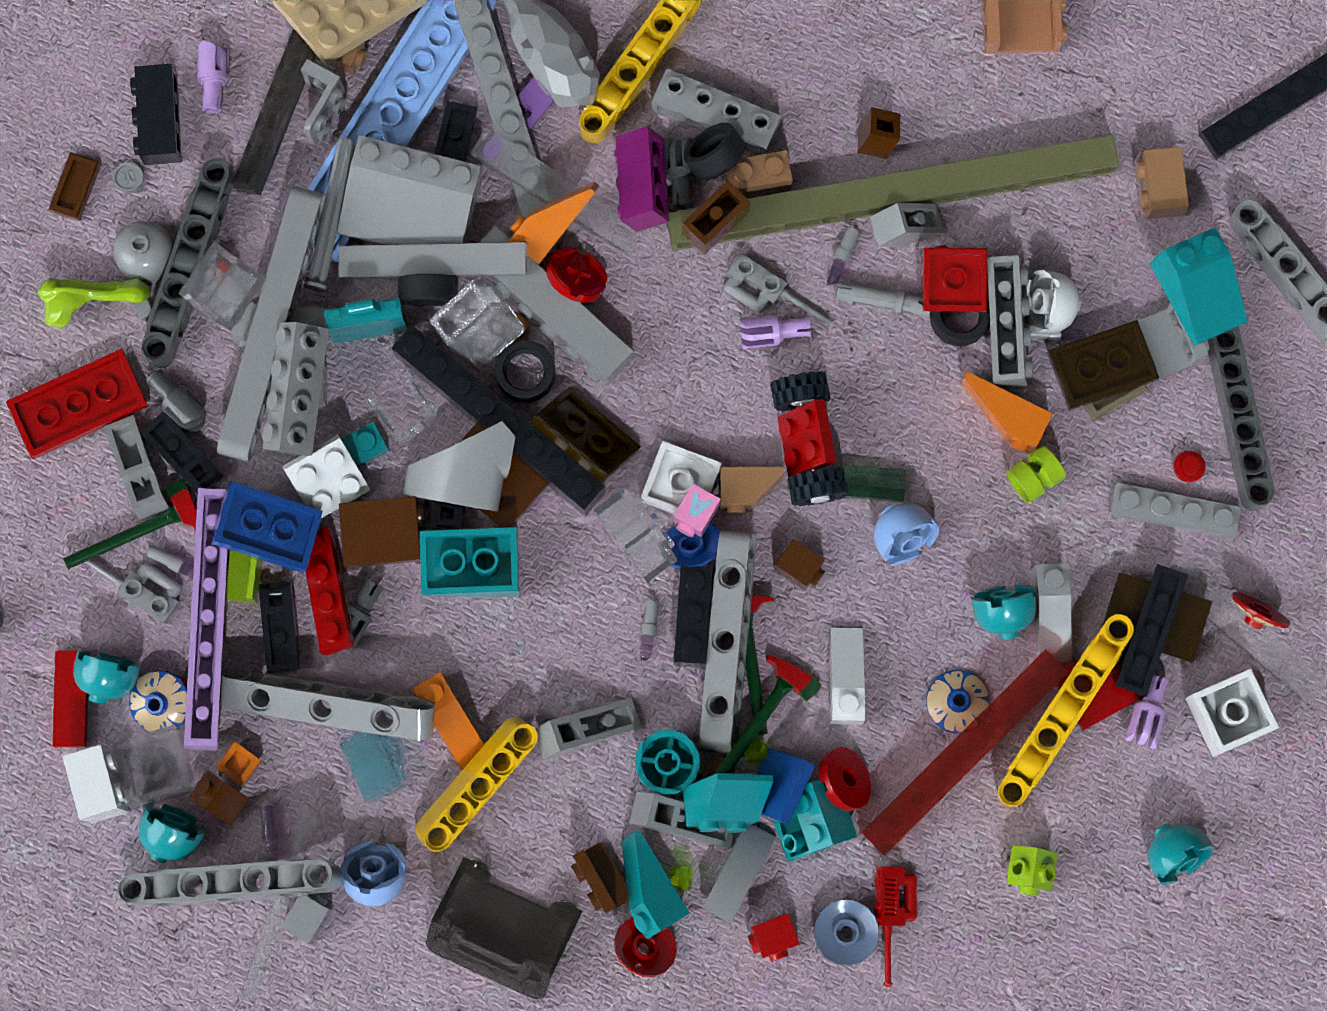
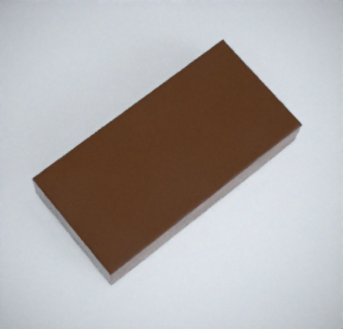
[49,152,101,221]

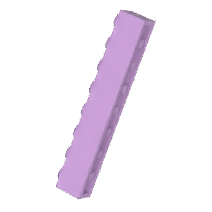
[184,488,228,751]

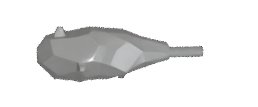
[501,0,600,108]

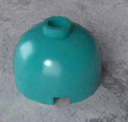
[971,585,1036,639]
[73,650,141,704]
[635,730,700,795]
[138,802,206,863]
[1147,823,1215,885]

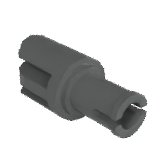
[664,138,696,210]
[146,369,206,433]
[347,579,384,652]

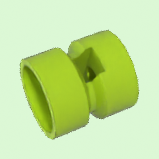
[1006,445,1066,504]

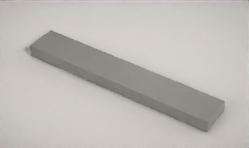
[339,242,527,279]

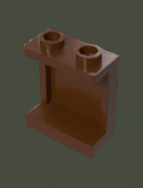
[339,496,425,571]

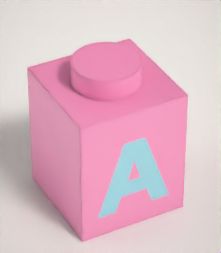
[673,483,721,537]

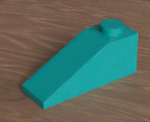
[621,829,690,939]

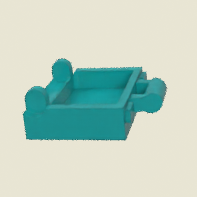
[324,298,408,343]

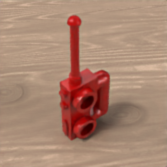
[874,866,918,987]

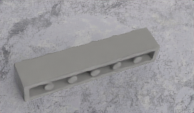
[479,226,634,385]

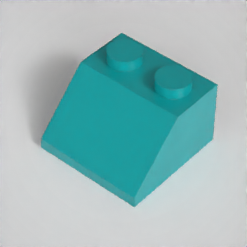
[683,773,773,833]

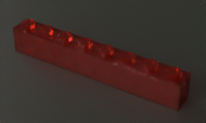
[860,649,1069,856]

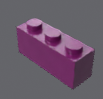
[614,126,669,232]

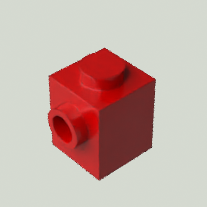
[747,913,800,962]

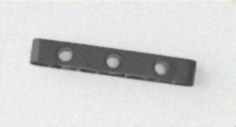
[141,158,234,368]

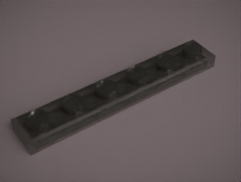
[231,28,316,196]

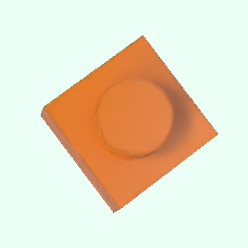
[215,741,262,787]

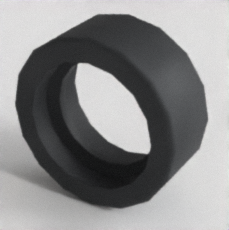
[684,122,746,181]
[398,274,458,306]
[930,299,990,346]
[495,340,555,403]

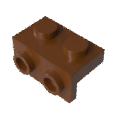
[571,842,629,914]

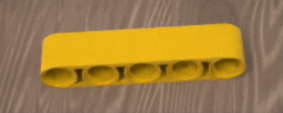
[415,717,538,852]

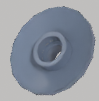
[814,899,879,965]

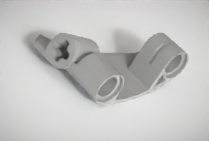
[403,421,516,511]

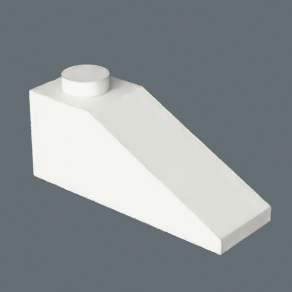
[830,628,865,724]

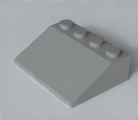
[337,135,483,245]

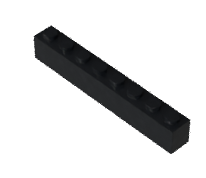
[391,325,606,517]

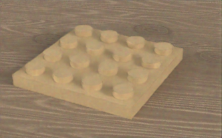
[271,0,427,65]

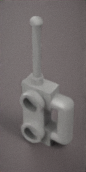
[724,252,831,326]
[76,551,182,624]

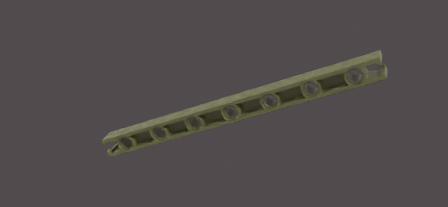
[667,134,1119,251]

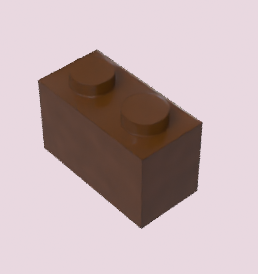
[682,180,750,255]

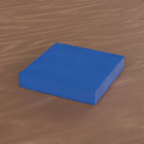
[756,748,815,825]

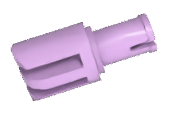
[197,41,229,113]
[740,314,811,349]
[1125,675,1168,750]

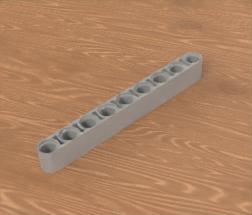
[217,186,325,461]

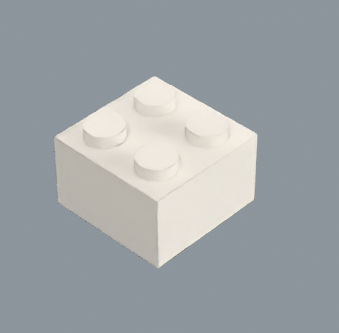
[1185,669,1279,757]
[62,745,132,824]

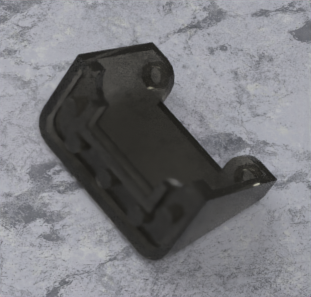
[426,857,583,999]

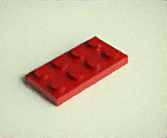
[6,348,149,460]

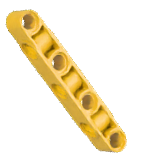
[579,0,703,144]
[997,614,1134,807]

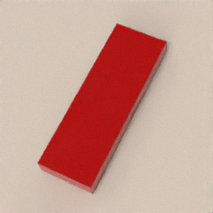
[52,650,88,748]

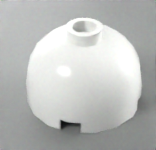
[1023,270,1081,333]

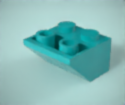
[773,780,858,862]

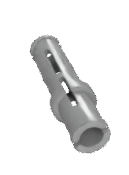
[836,281,930,318]

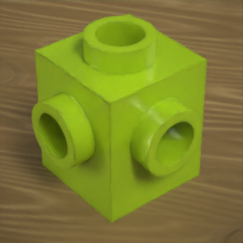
[1006,845,1058,896]

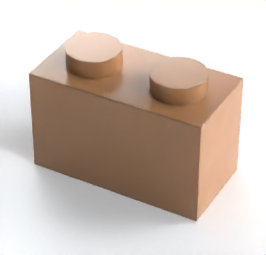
[1135,147,1189,219]
[725,150,793,198]

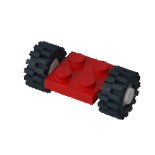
[770,371,848,506]

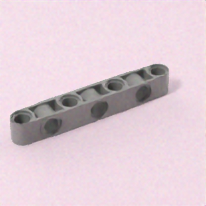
[1230,200,1327,349]
[699,530,756,754]
[220,668,435,741]
[117,859,343,907]

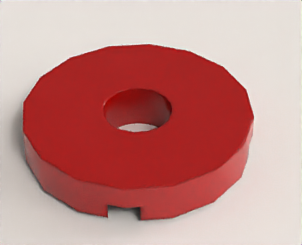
[819,747,871,812]

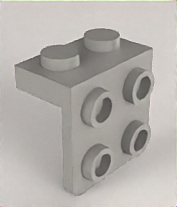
[301,59,347,146]
[1137,303,1209,379]

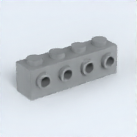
[652,68,781,155]
[987,255,1033,388]
[262,322,329,456]

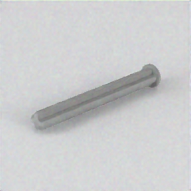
[303,138,355,292]

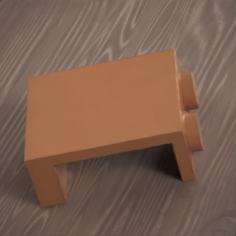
[983,0,1068,53]

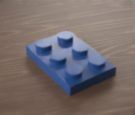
[211,481,323,573]

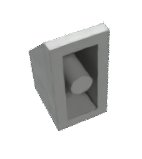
[870,203,945,247]

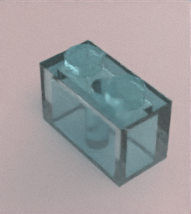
[339,732,405,804]

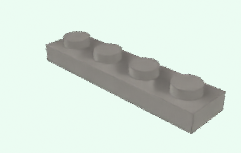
[1108,482,1241,540]

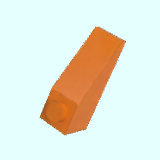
[509,181,599,264]
[961,372,1053,453]
[412,672,484,770]

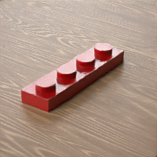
[305,527,354,656]

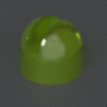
[742,736,769,765]
[668,864,693,891]

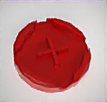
[546,247,607,303]

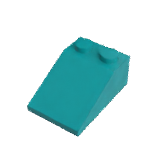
[1149,227,1248,346]
[420,527,520,598]

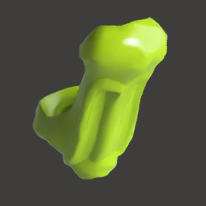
[38,278,151,329]

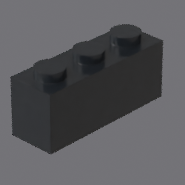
[130,64,182,165]
[674,566,713,669]

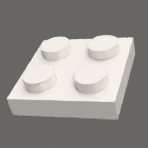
[283,435,370,518]
[640,441,722,514]

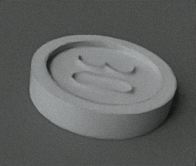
[112,162,144,194]

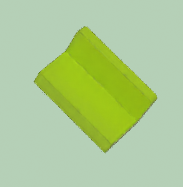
[225,550,263,604]

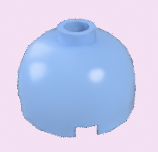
[874,503,939,565]
[340,841,406,906]

